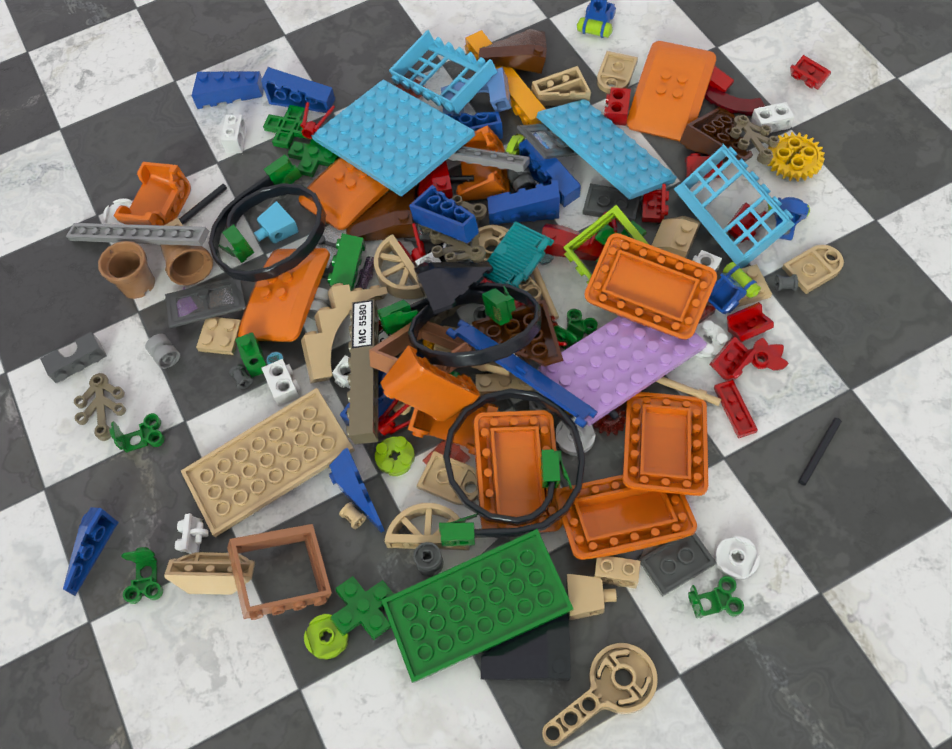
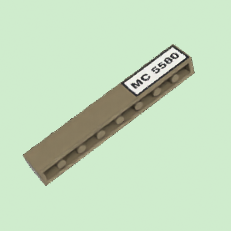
[346,299,379,445]

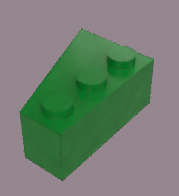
[327,233,366,290]

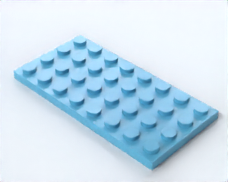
[536,99,677,200]

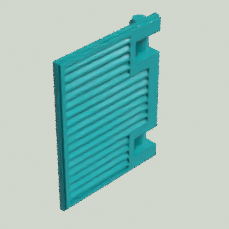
[483,221,554,288]

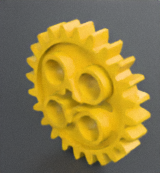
[767,132,825,182]

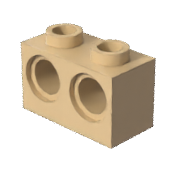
[594,556,640,589]

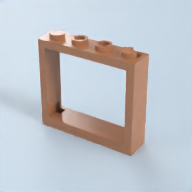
[369,321,475,373]
[227,524,332,620]

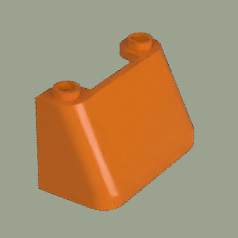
[456,125,510,201]
[113,162,191,226]
[380,345,480,422]
[408,403,500,455]

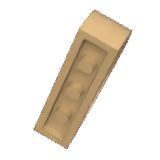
[374,234,424,299]
[385,503,470,550]

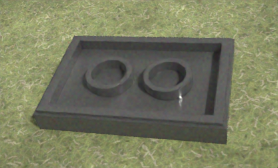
[583,183,641,222]
[639,533,716,597]

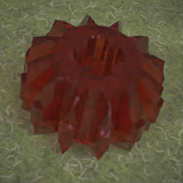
[594,406,626,437]

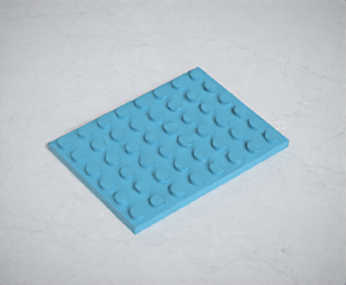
[311,79,475,197]

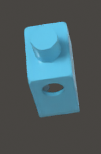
[253,201,299,243]

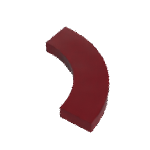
[705,85,765,116]

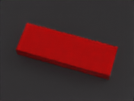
[714,379,758,438]

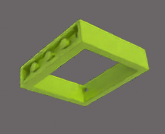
[564,205,648,284]

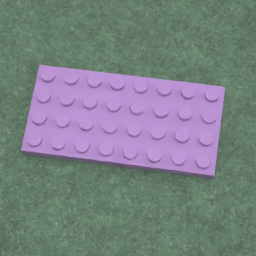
[538,316,707,426]

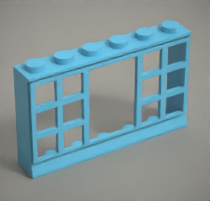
[389,30,497,114]
[674,144,795,268]

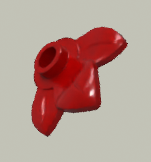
[751,338,789,370]

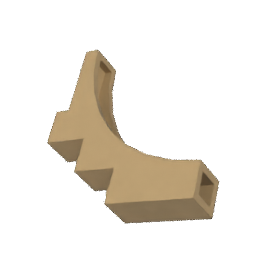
[301,283,388,384]

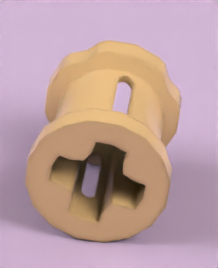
[339,502,367,529]

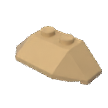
[652,216,701,258]
[165,552,255,595]

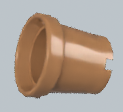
[98,241,155,299]
[160,244,213,286]

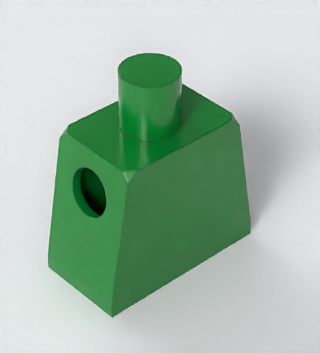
[235,333,267,378]

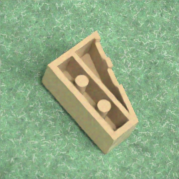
[531,66,591,106]

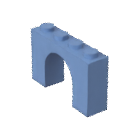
[441,67,512,116]

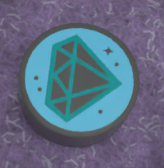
[266,351,286,365]

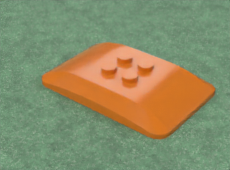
[627,41,716,142]
[298,158,390,230]
[584,233,717,340]
[238,248,330,342]
[623,392,709,496]
[473,410,563,533]
[555,475,697,560]

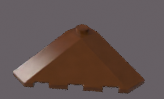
[478,29,547,74]
[680,107,753,162]
[346,184,417,241]
[472,299,564,367]

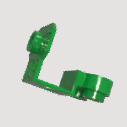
[554,309,598,350]
[109,413,165,453]
[121,547,163,604]
[688,576,744,618]

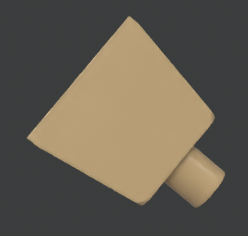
[567,574,617,620]

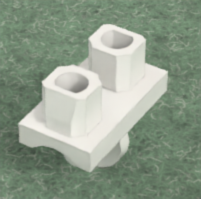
[175,513,209,554]

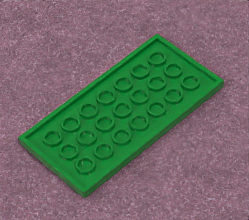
[381,529,574,683]

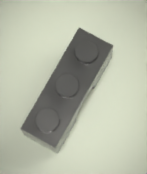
[40,331,107,383]

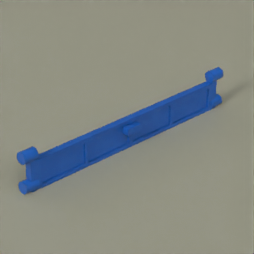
[446,319,598,428]

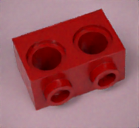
[604,87,631,126]

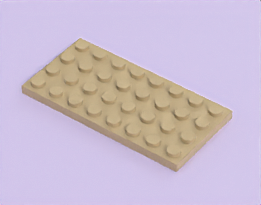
[181,388,355,537]

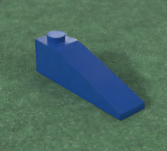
[329,448,385,532]
[63,507,119,596]

